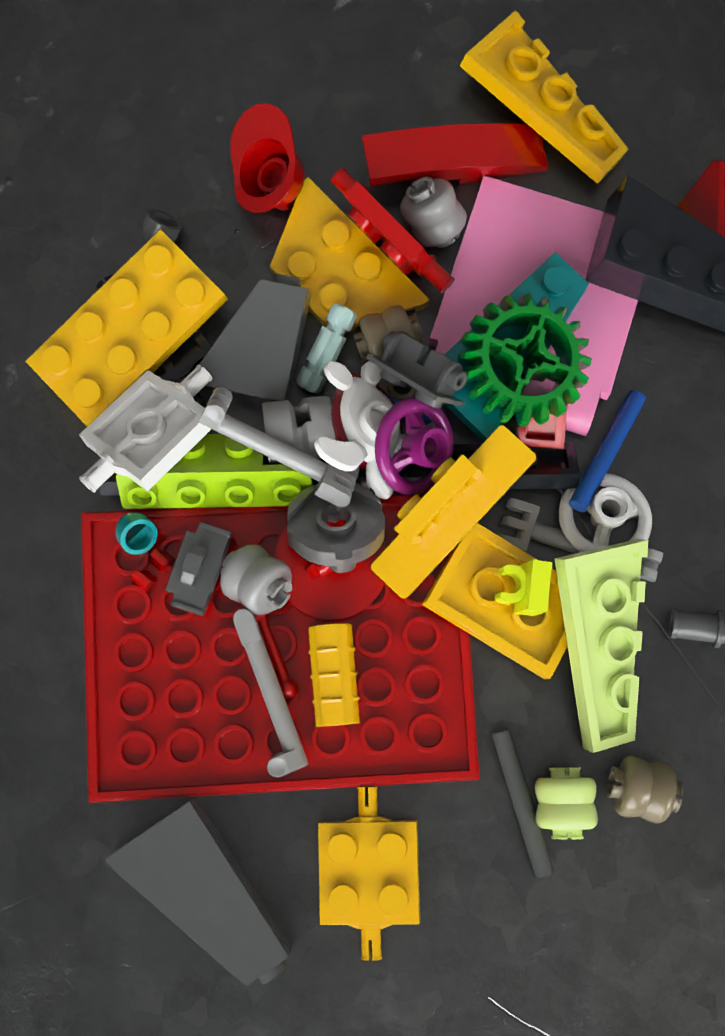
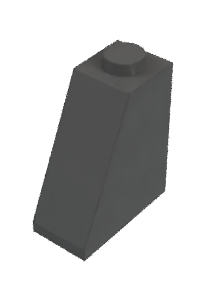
[199,274,311,401]

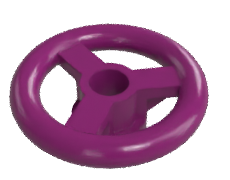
[374,397,454,496]

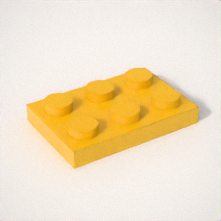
[422,523,568,679]

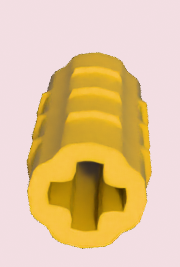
[308,624,360,727]

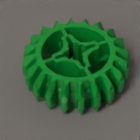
[458,292,592,427]

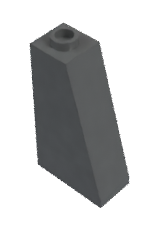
[105,798,292,986]

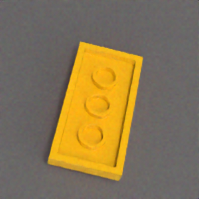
[25,229,228,427]

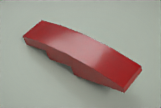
[362,123,548,187]

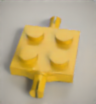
[318,786,420,961]

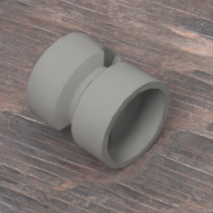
[262,396,335,464]

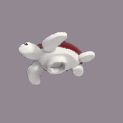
[314,361,436,500]

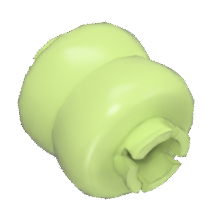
[535,767,598,840]

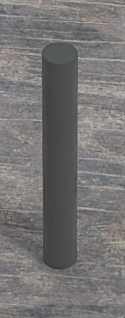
[491,729,554,878]

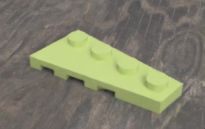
[554,539,649,753]

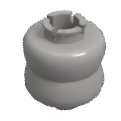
[400,177,467,248]
[220,545,292,616]

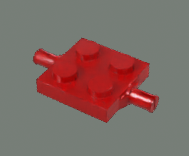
[331,167,455,293]

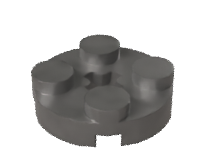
[287,484,385,573]

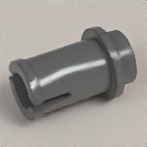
[669,608,725,648]

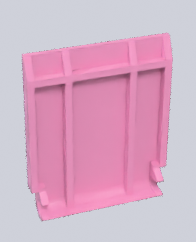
[428,175,638,436]

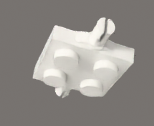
[79,365,212,493]

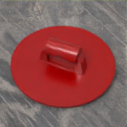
[274,519,387,620]

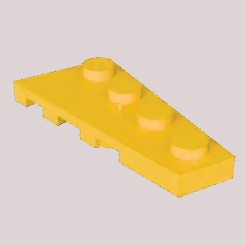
[460,10,629,184]

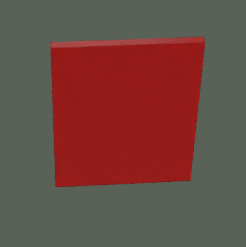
[81,493,480,803]

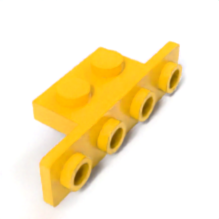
[371,425,536,599]

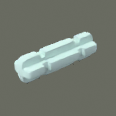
[297,303,357,394]

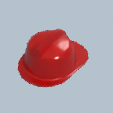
[230,103,305,213]

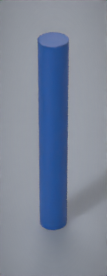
[569,390,646,512]

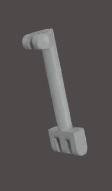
[198,387,359,507]
[497,498,663,582]
[233,609,309,777]

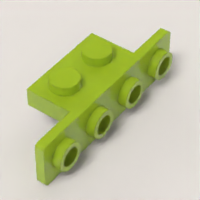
[116,434,313,509]

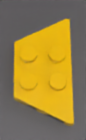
[270,177,429,333]

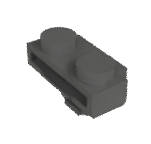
[165,522,233,617]

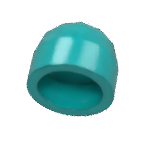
[115,512,158,555]

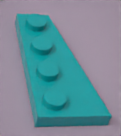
[444,252,589,442]

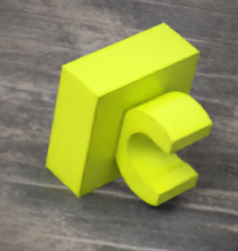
[495,559,552,616]

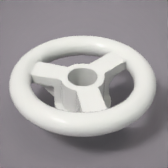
[558,473,652,552]

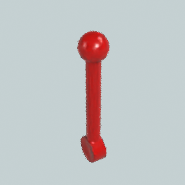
[254,615,298,699]

